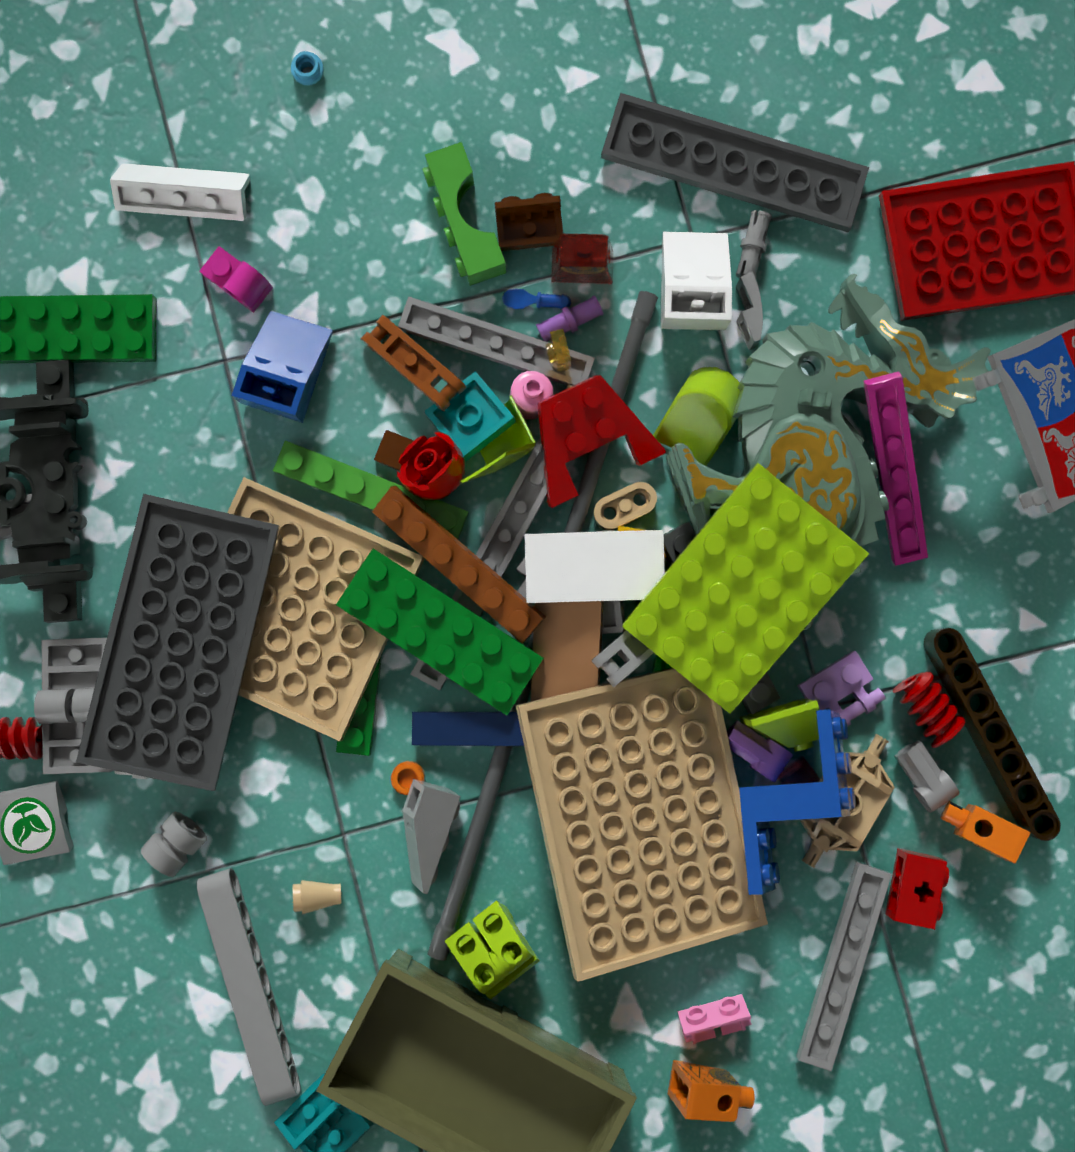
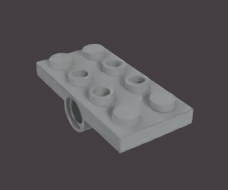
[34,638,114,774]

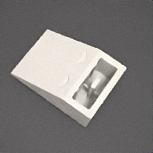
[661,232,732,330]

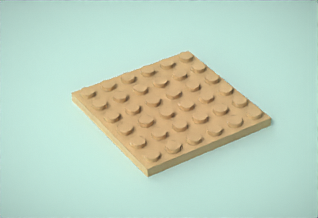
[227,477,425,741]

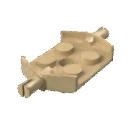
[800,734,895,868]

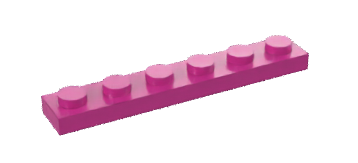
[863,371,928,566]

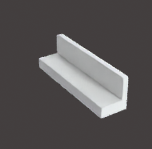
[110,164,250,221]

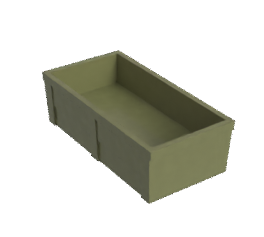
[316,949,637,1152]

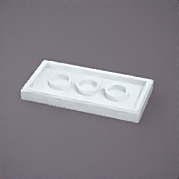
[525,530,665,603]

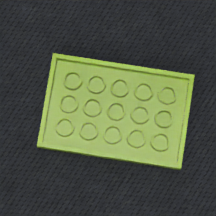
[622,462,870,714]

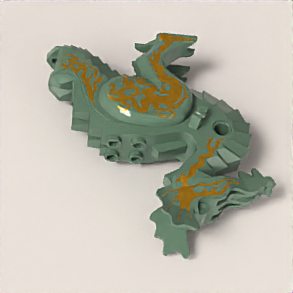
[666,274,991,631]

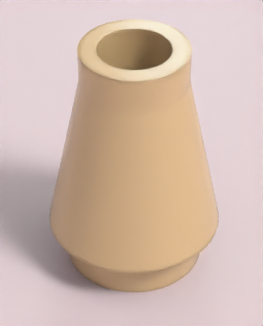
[293,880,341,915]

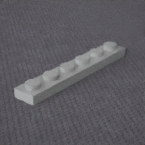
[398,296,595,386]
[796,861,892,1071]

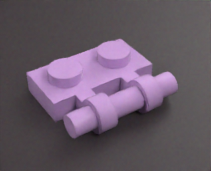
[797,651,886,727]

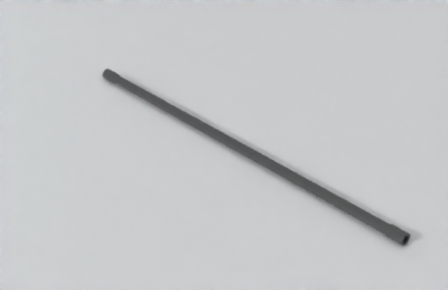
[427,291,658,961]

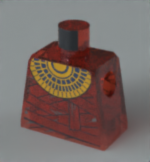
[551,233,613,284]

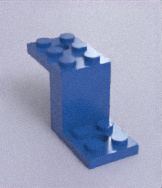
[739,709,855,895]

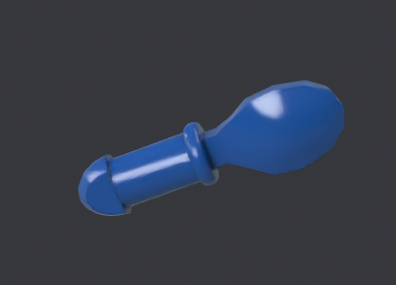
[502,288,571,310]

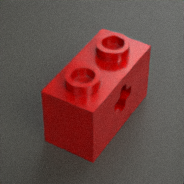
[885,848,949,930]

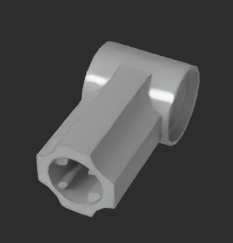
[894,740,959,813]

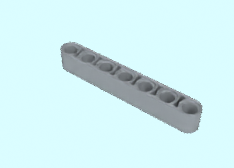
[197,868,300,1106]

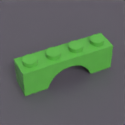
[422,142,506,286]

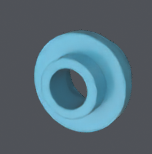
[291,51,324,85]

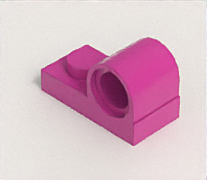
[199,246,273,313]

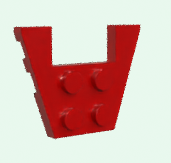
[537,375,666,508]

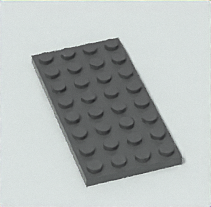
[76,494,280,791]

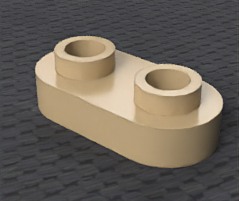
[593,482,657,530]

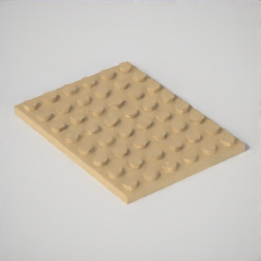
[516,668,768,982]

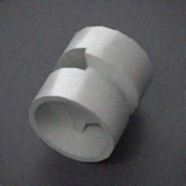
[141,811,207,877]

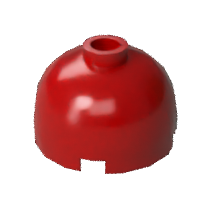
[397,432,465,500]

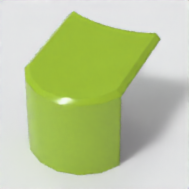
[653,367,740,466]
[460,395,536,483]

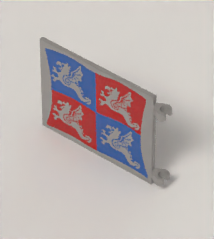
[973,319,1075,513]

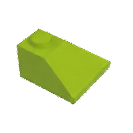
[740,698,819,752]

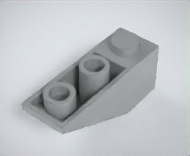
[402,779,461,894]

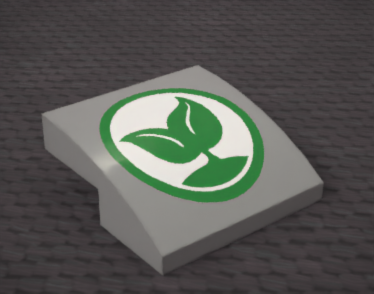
[0,781,73,865]

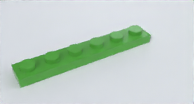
[273,440,469,540]

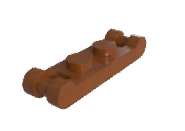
[360,315,467,412]

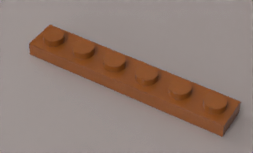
[372,486,546,643]

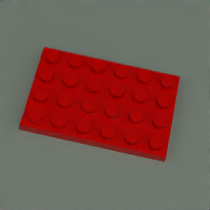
[879,161,1075,321]

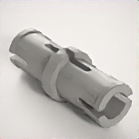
[736,210,772,279]

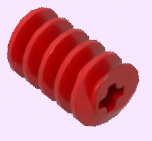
[892,672,966,748]
[0,717,43,760]

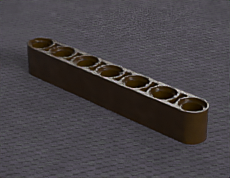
[923,628,1061,841]

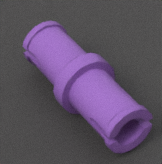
[536,295,604,342]

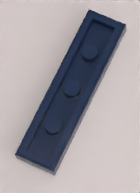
[412,712,524,746]

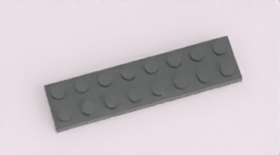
[601,93,869,232]

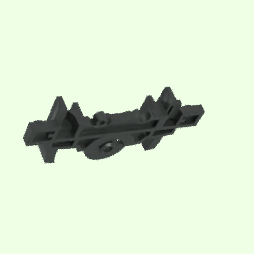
[0,359,93,623]

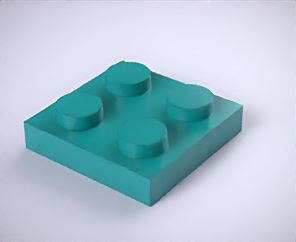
[424,371,516,462]

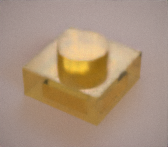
[545,329,571,372]

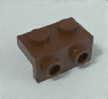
[495,193,564,251]

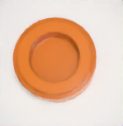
[391,761,425,795]

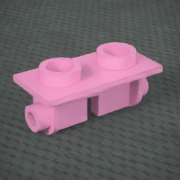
[677,994,751,1045]

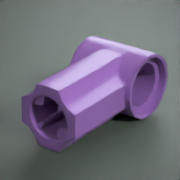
[727,720,793,783]

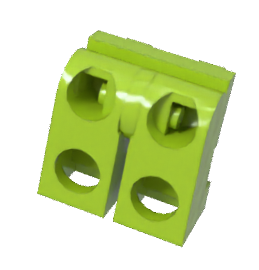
[445,900,540,999]

